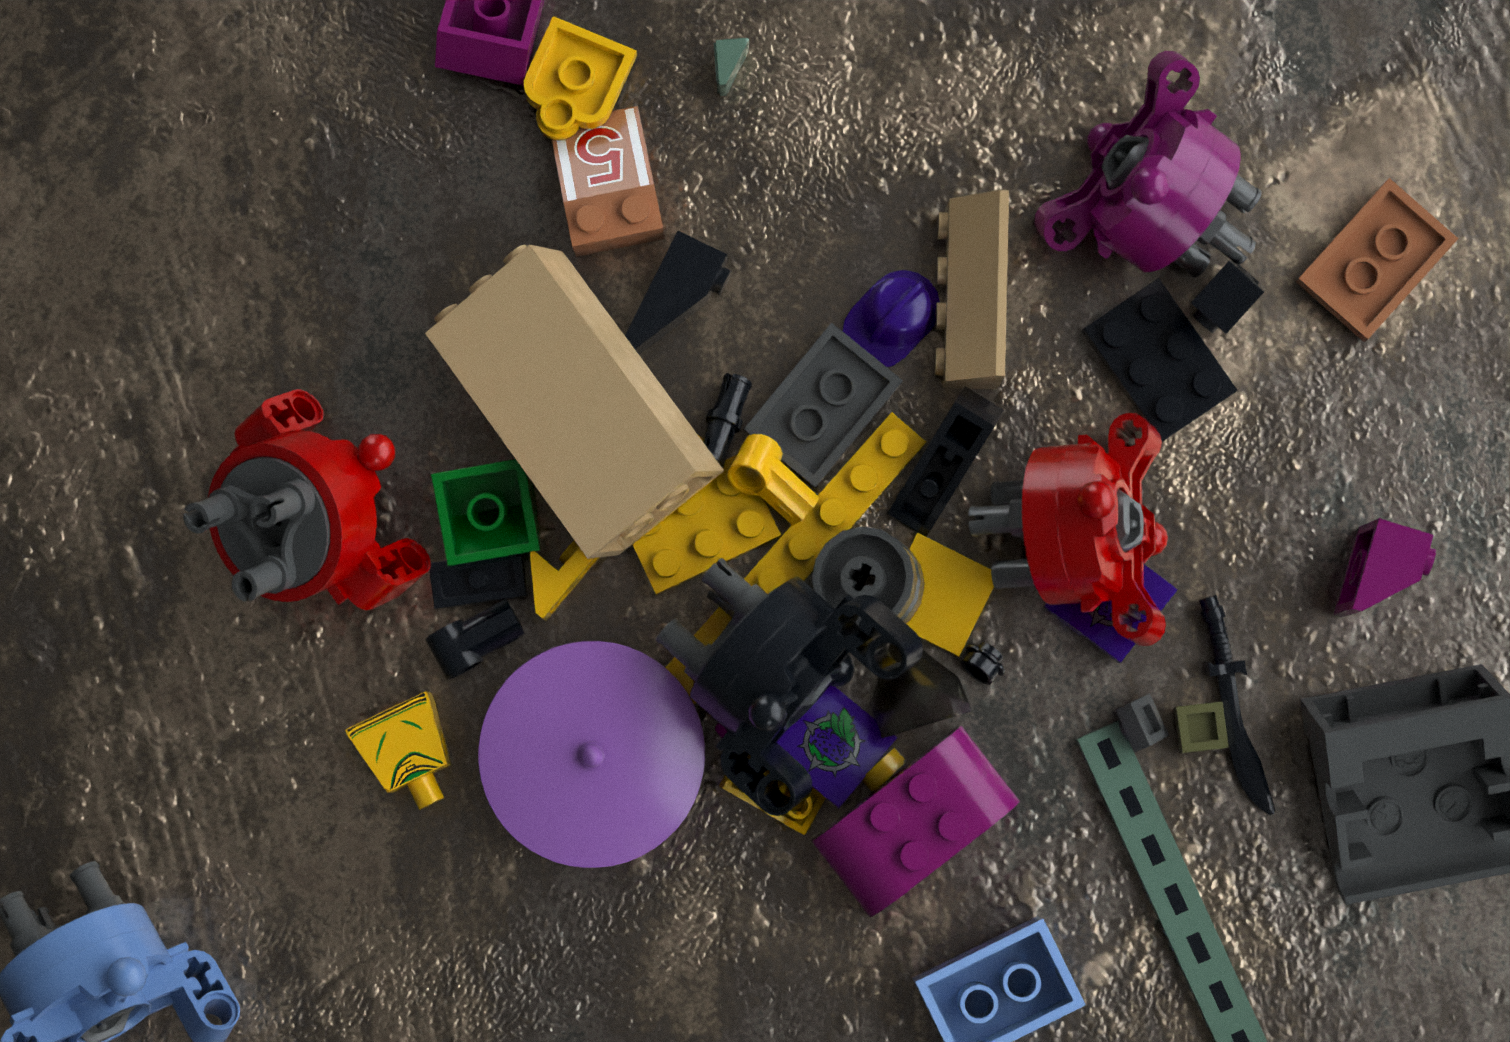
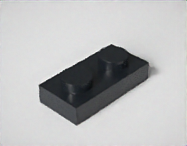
[429,553,528,610]

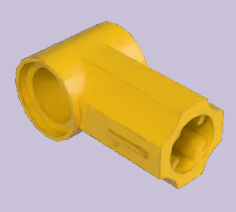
[727,434,819,526]

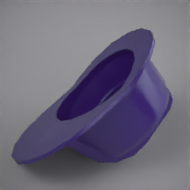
[843,270,940,367]

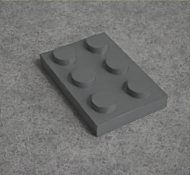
[744,323,903,488]

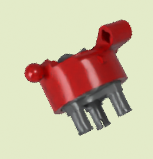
[968,413,1168,646]

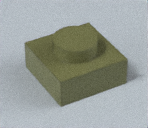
[1174,701,1229,753]

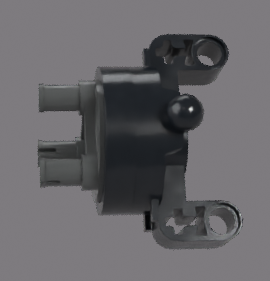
[656,558,923,816]

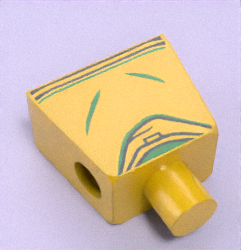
[345,691,452,810]

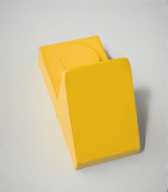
[530,540,600,621]

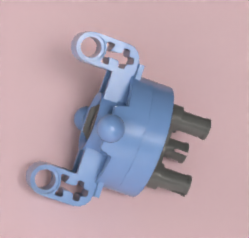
[0,861,240,1042]

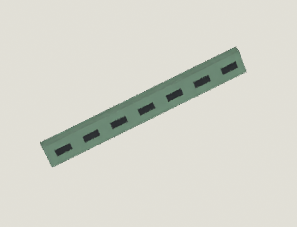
[1075,720,1267,1042]

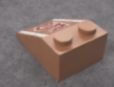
[552,106,665,257]

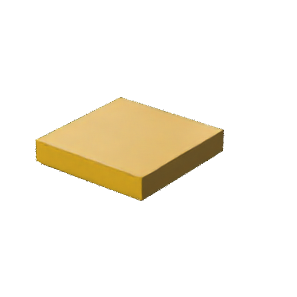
[906,533,994,657]

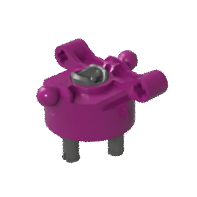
[1034,51,1262,278]

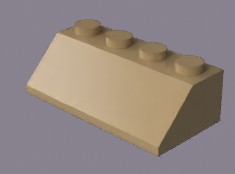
[934,190,1009,390]

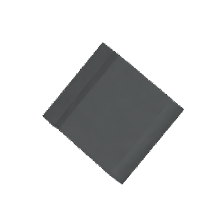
[1300,664,1510,905]

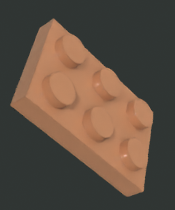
[1295,178,1459,342]

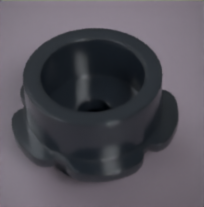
[961,642,1005,685]

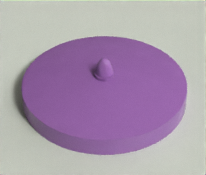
[478,641,705,868]

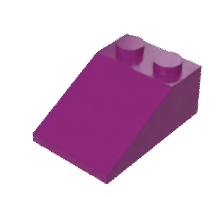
[435,0,545,86]

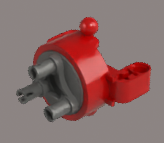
[183,389,431,611]

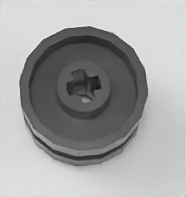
[812,526,925,636]

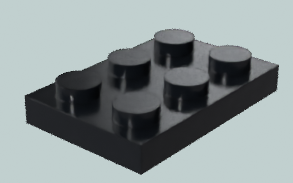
[1081,278,1238,442]

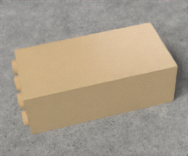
[425,245,724,559]

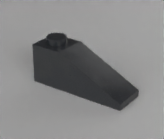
[625,231,732,355]
[888,386,1004,537]

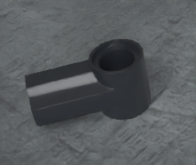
[425,599,526,680]

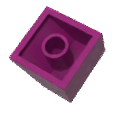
[1333,518,1436,617]

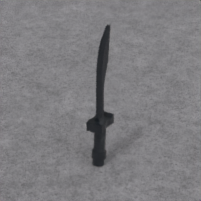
[1199,595,1275,815]

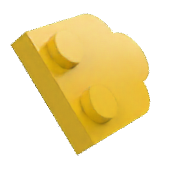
[524,16,637,140]

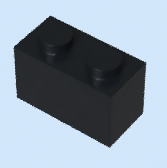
[1191,259,1266,334]

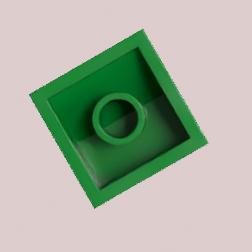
[431,459,541,566]

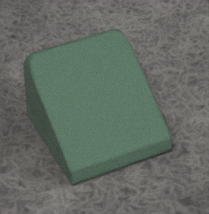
[714,38,749,96]

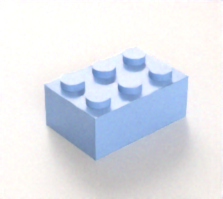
[912,916,1086,1042]

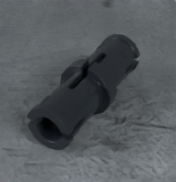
[703,373,752,468]

